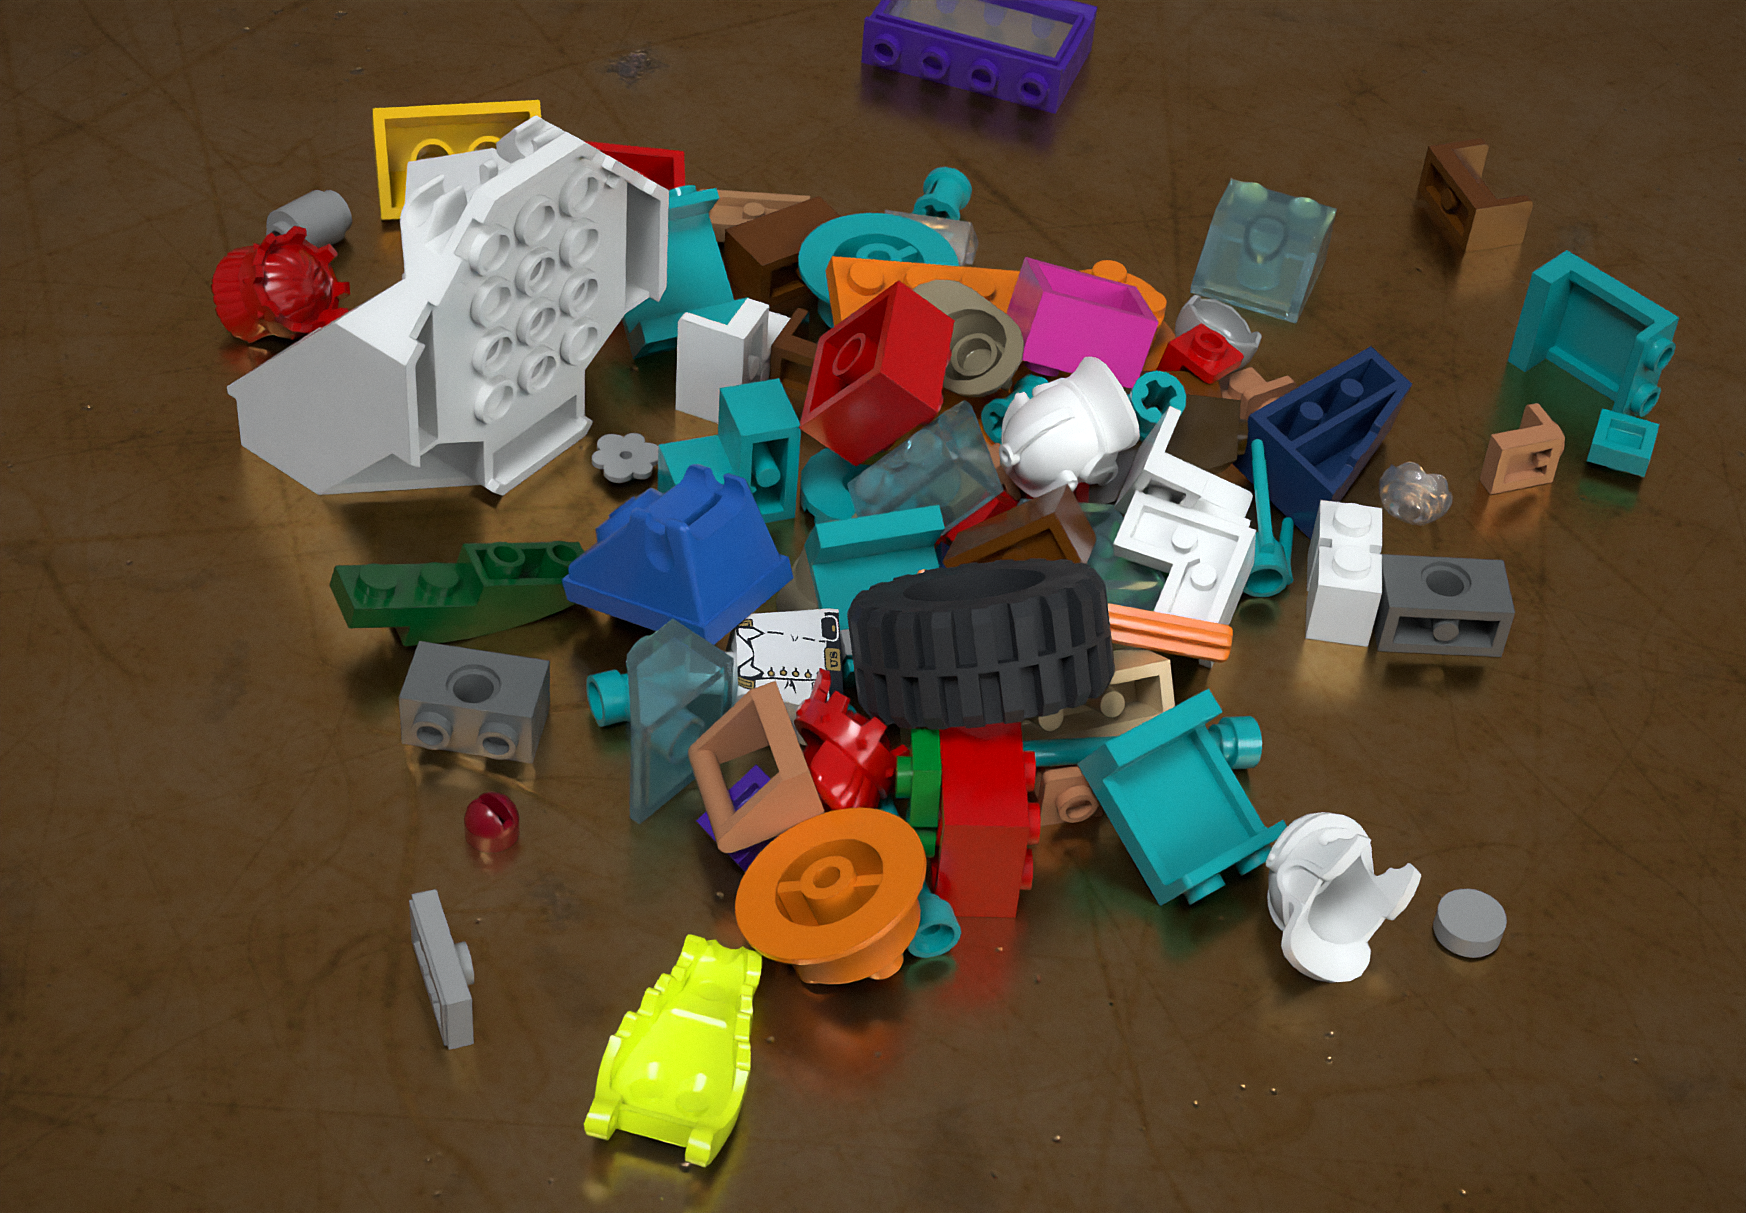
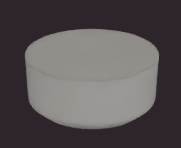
[1433,889,1507,958]

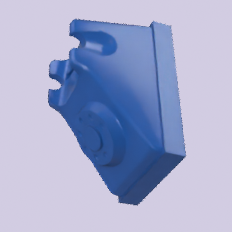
[562,464,794,649]

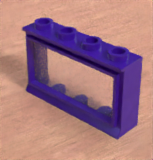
[861,0,1098,114]

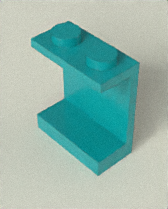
[622,185,749,359]
[804,505,945,689]

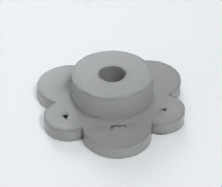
[592,433,659,483]

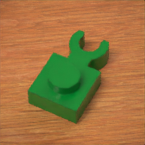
[895,729,942,858]

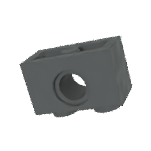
[1373,554,1515,657]
[399,641,550,764]

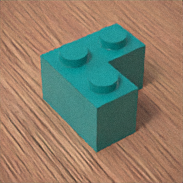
[657,378,801,523]

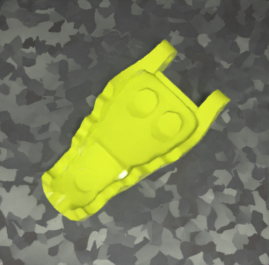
[584,934,762,1167]

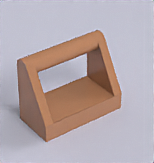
[687,680,825,853]

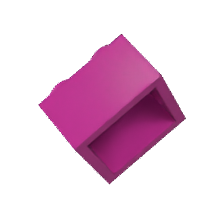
[1006,257,1159,388]

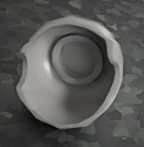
[1174,294,1262,374]

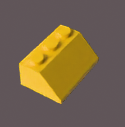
[372,100,541,221]

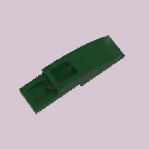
[329,541,584,646]

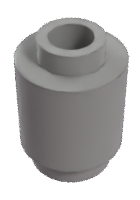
[266,190,352,248]

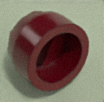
[464,791,520,853]

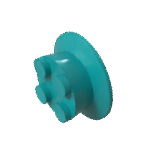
[798,213,959,328]

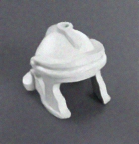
[999,357,1140,498]
[1266,812,1421,983]

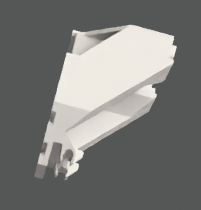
[227,115,669,496]

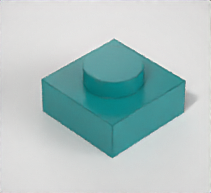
[1587,408,1660,477]

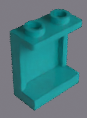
[1508,250,1680,417]
[1077,689,1288,906]

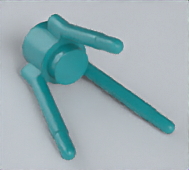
[1243,439,1294,598]

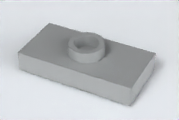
[409,889,474,1050]

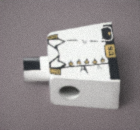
[689,608,844,745]

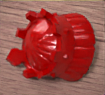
[211,226,350,343]
[794,668,910,813]

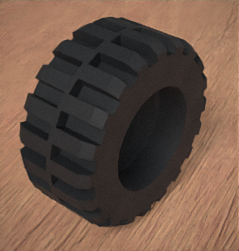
[847,559,1115,730]

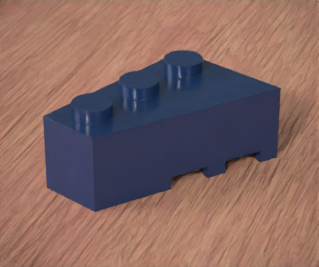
[1232,346,1412,540]

